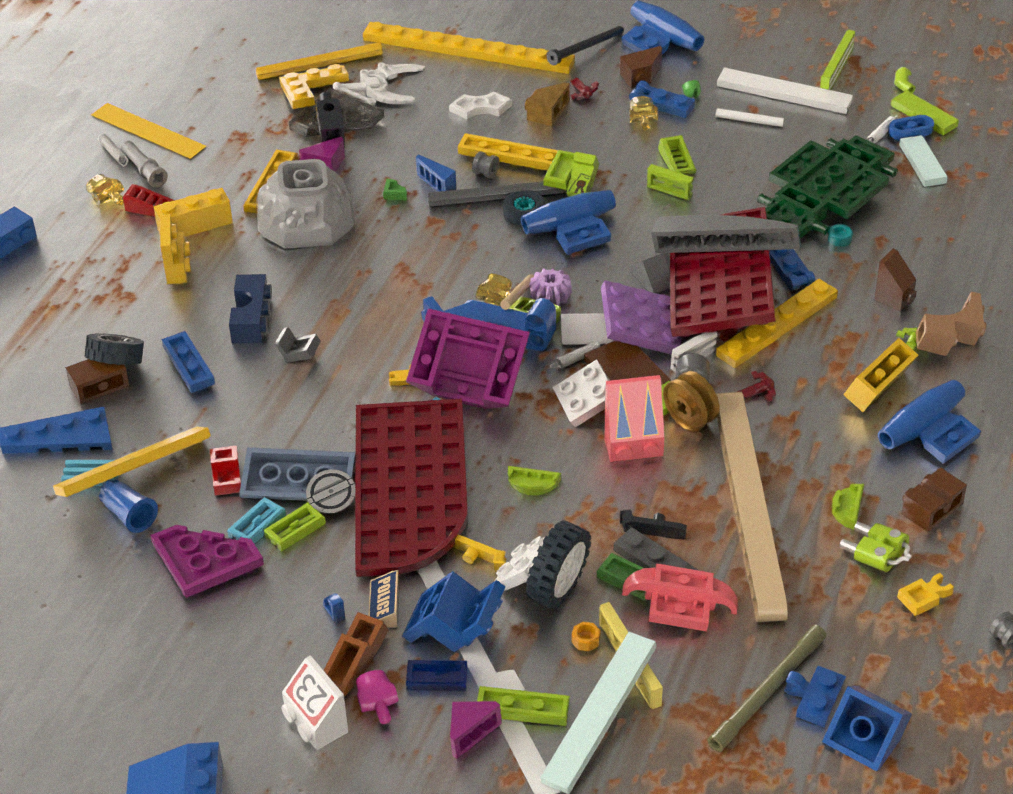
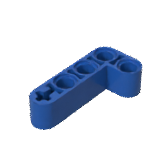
[465,298,556,351]

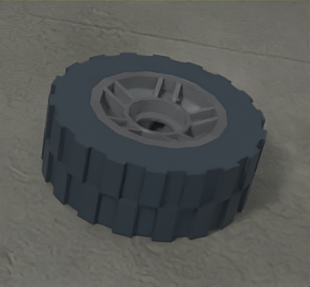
[84,333,144,365]

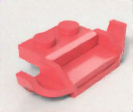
[622,563,738,631]

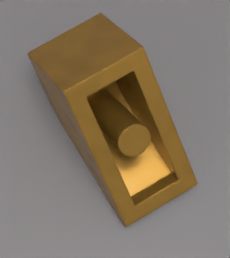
[525,82,570,126]

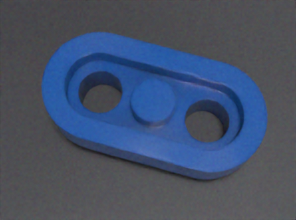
[889,115,934,141]

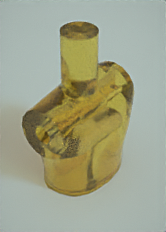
[629,96,658,131]
[86,174,124,206]
[475,273,512,306]

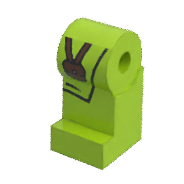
[567,152,600,197]

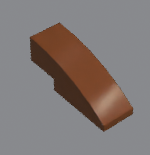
[323,612,389,697]

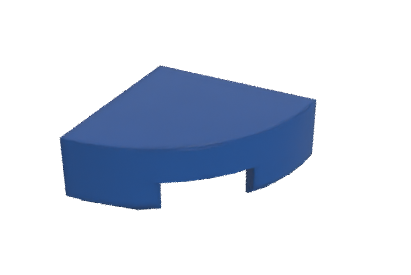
[323,593,346,624]

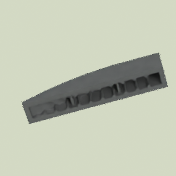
[651,215,801,253]

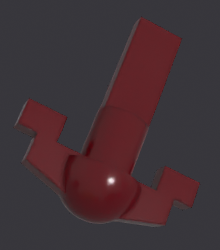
[570,77,599,100]
[737,371,776,403]

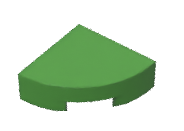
[383,179,407,201]

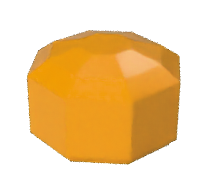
[571,621,601,652]

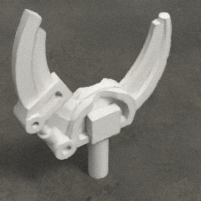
[339,62,425,104]

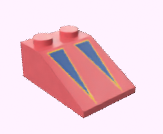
[605,375,664,462]

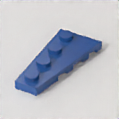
[0,407,113,454]

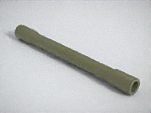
[707,625,827,752]

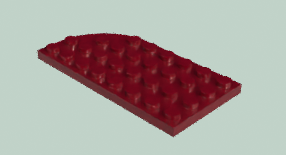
[670,207,776,337]
[355,398,468,577]

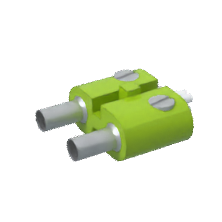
[840,522,912,572]

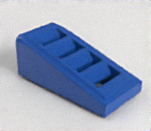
[416,154,457,192]

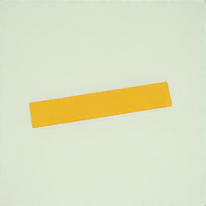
[91,103,206,159]

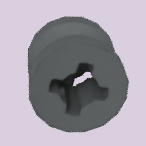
[472,151,500,179]
[989,612,1013,650]

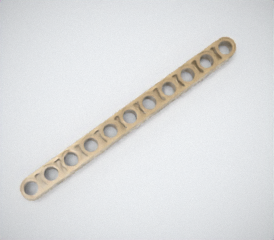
[716,392,788,623]

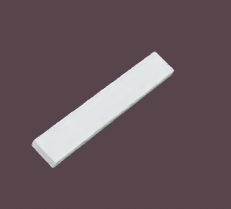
[717,68,853,114]

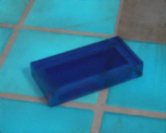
[406,660,468,691]

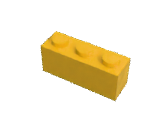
[153,188,233,237]
[843,338,918,412]

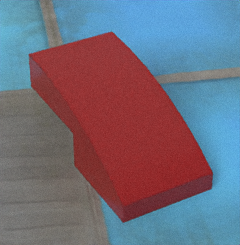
[210,445,241,496]

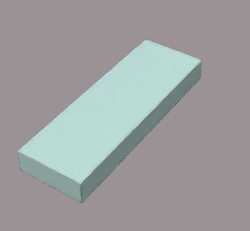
[899,135,947,187]

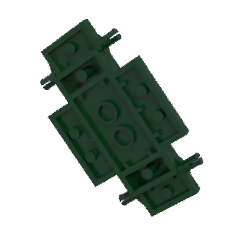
[757,135,898,239]

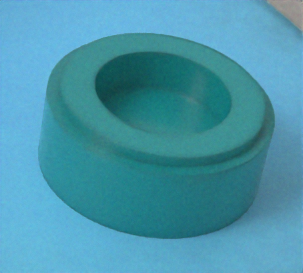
[828,225,853,247]

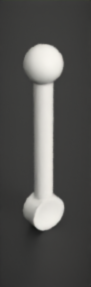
[333,82,376,106]

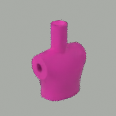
[356,670,399,724]

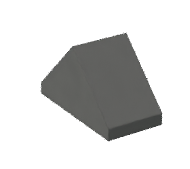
[629,253,670,295]

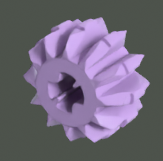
[529,267,572,306]

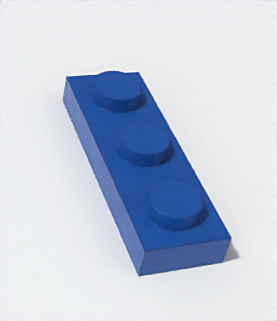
[161,331,215,393]

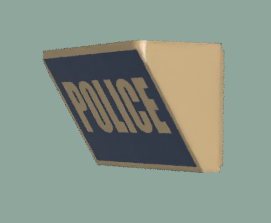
[368,570,399,627]

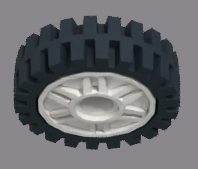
[526,520,591,609]

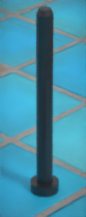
[547,26,624,65]

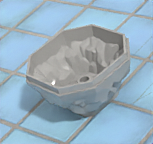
[256,159,355,249]

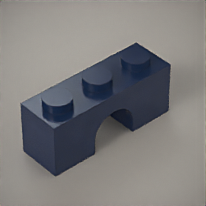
[229,274,272,343]

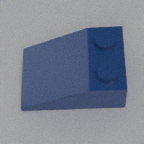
[126,742,223,794]

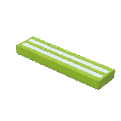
[820,30,855,90]

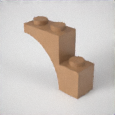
[916,291,986,356]

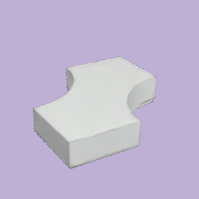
[449,91,512,119]

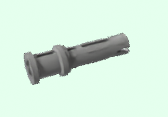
[121,140,168,187]

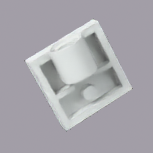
[552,359,610,427]
[494,536,545,591]

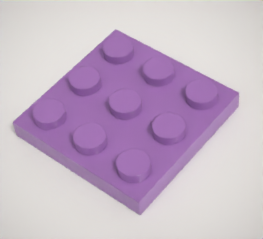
[601,280,682,354]

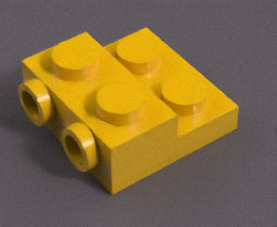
[160,214,191,284]

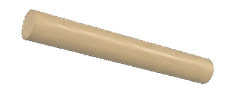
[500,274,534,310]

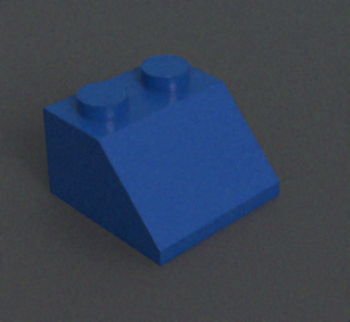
[822,685,912,771]

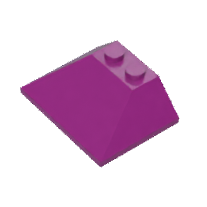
[406,308,530,409]

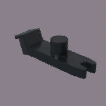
[620,509,687,540]

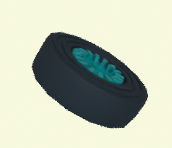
[503,190,546,225]

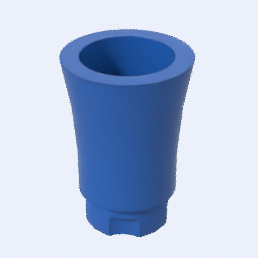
[99,479,158,533]

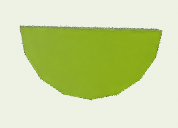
[508,466,561,495]
[832,484,864,530]

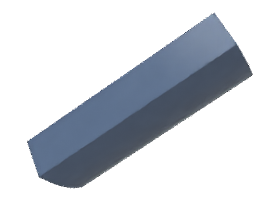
[239,447,356,501]

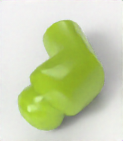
[894,67,916,94]

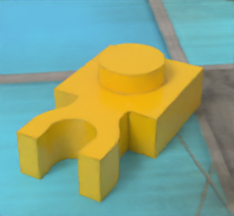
[897,573,954,616]

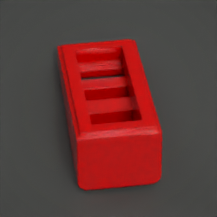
[123,184,175,217]

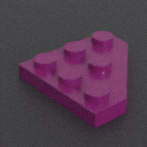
[151,525,264,598]

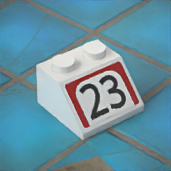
[281,655,348,750]

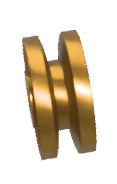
[663,371,720,432]

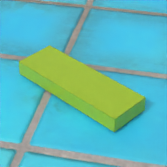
[891,90,959,135]
[477,686,570,726]

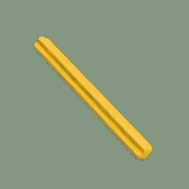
[256,42,383,80]

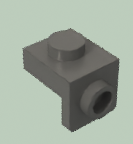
[275,327,321,363]

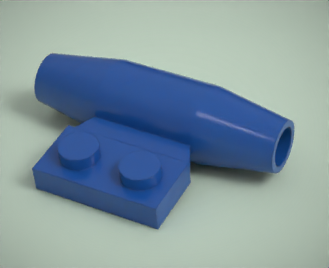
[621,0,705,54]
[521,190,616,255]
[878,380,981,464]

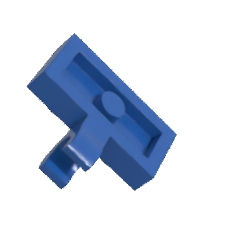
[784,666,846,728]

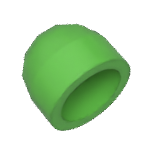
[682,80,701,99]

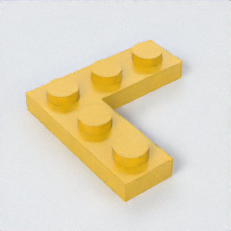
[279,64,349,109]

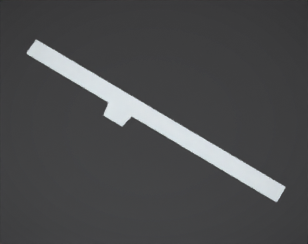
[418,561,560,794]

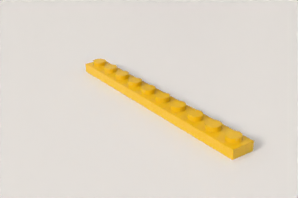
[363,22,575,74]

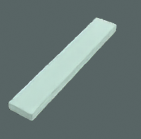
[540,632,657,794]

